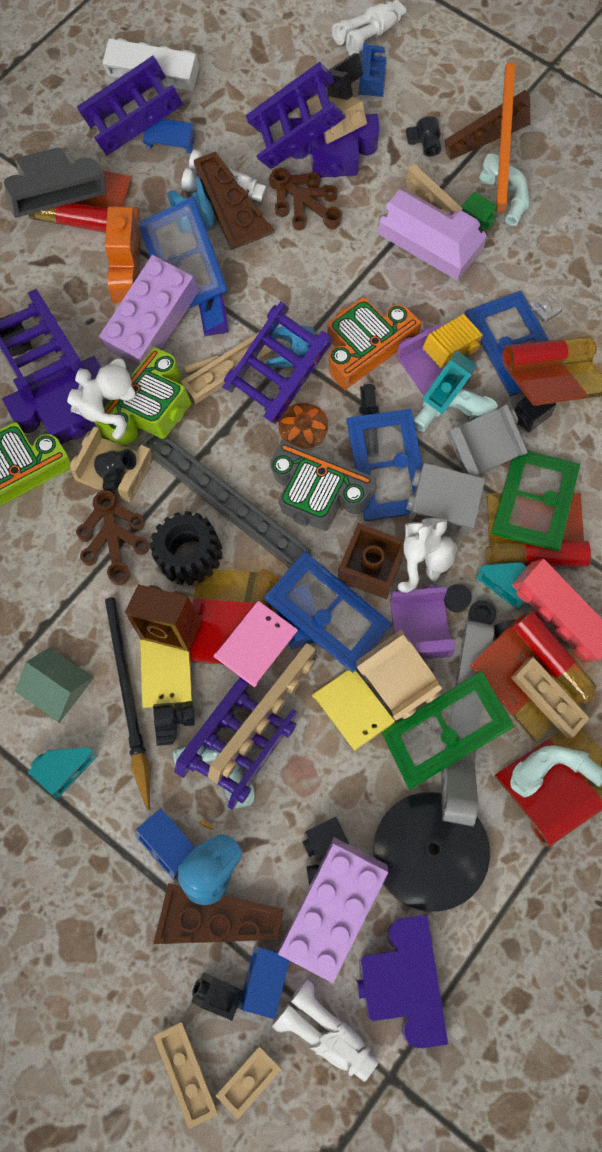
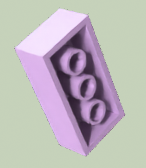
[99,255,199,366]
[278,837,388,983]

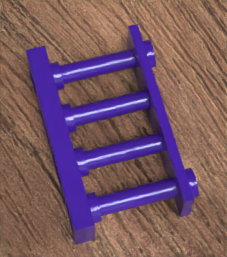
[77,55,184,156]
[246,61,346,169]
[0,289,83,401]
[222,301,334,424]
[174,677,297,810]

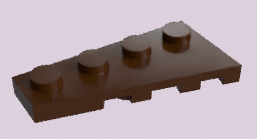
[444,90,530,160]
[193,151,275,250]
[153,883,284,944]

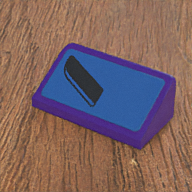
[199,294,229,336]

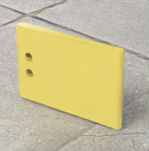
[139,640,193,709]
[312,670,395,752]

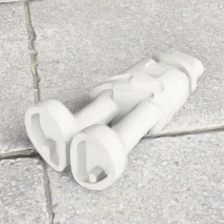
[332,0,406,56]
[181,150,267,202]
[271,978,379,1082]

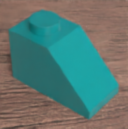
[422,350,477,414]
[476,562,528,610]
[28,747,97,799]

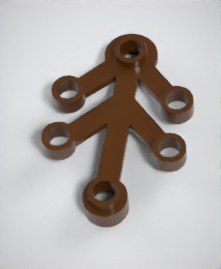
[269,168,342,231]
[76,490,150,586]

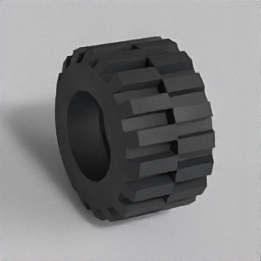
[150,511,223,586]

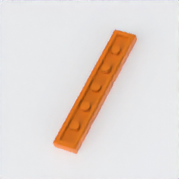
[496,63,515,212]

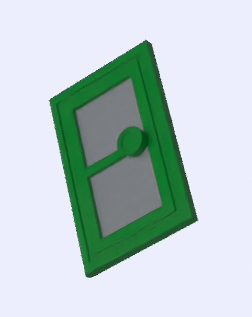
[491,451,580,552]
[381,671,515,790]

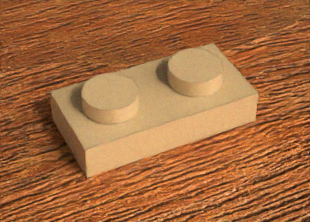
[216,1046,282,1120]

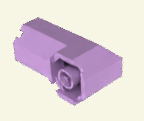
[378,189,487,281]

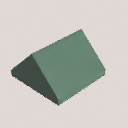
[15,647,94,723]

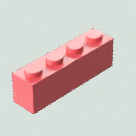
[512,559,602,662]

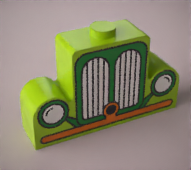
[94,347,192,445]
[0,422,71,506]

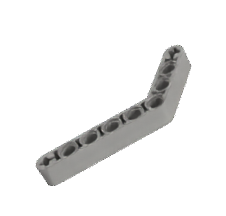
[441,620,494,827]

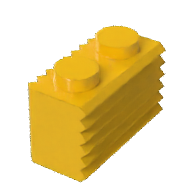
[423,314,483,368]

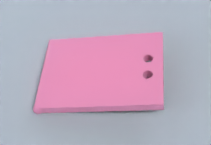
[214,601,298,687]

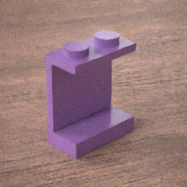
[397,323,472,396]
[390,585,455,659]

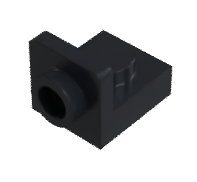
[191,973,244,1021]

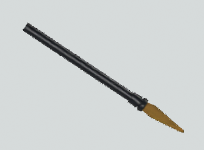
[105,597,150,810]

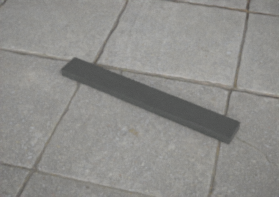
[138,433,311,568]

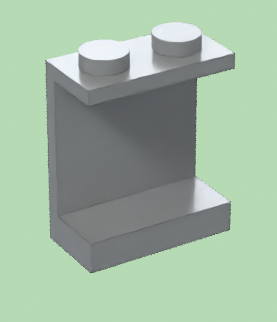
[446,405,528,476]
[406,463,485,535]

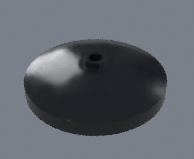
[373,792,490,912]

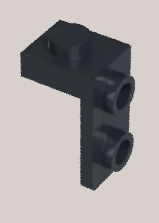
[326,53,363,100]

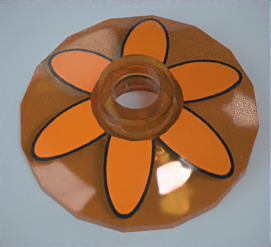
[278,403,328,449]

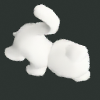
[67,359,135,440]
[398,518,458,593]

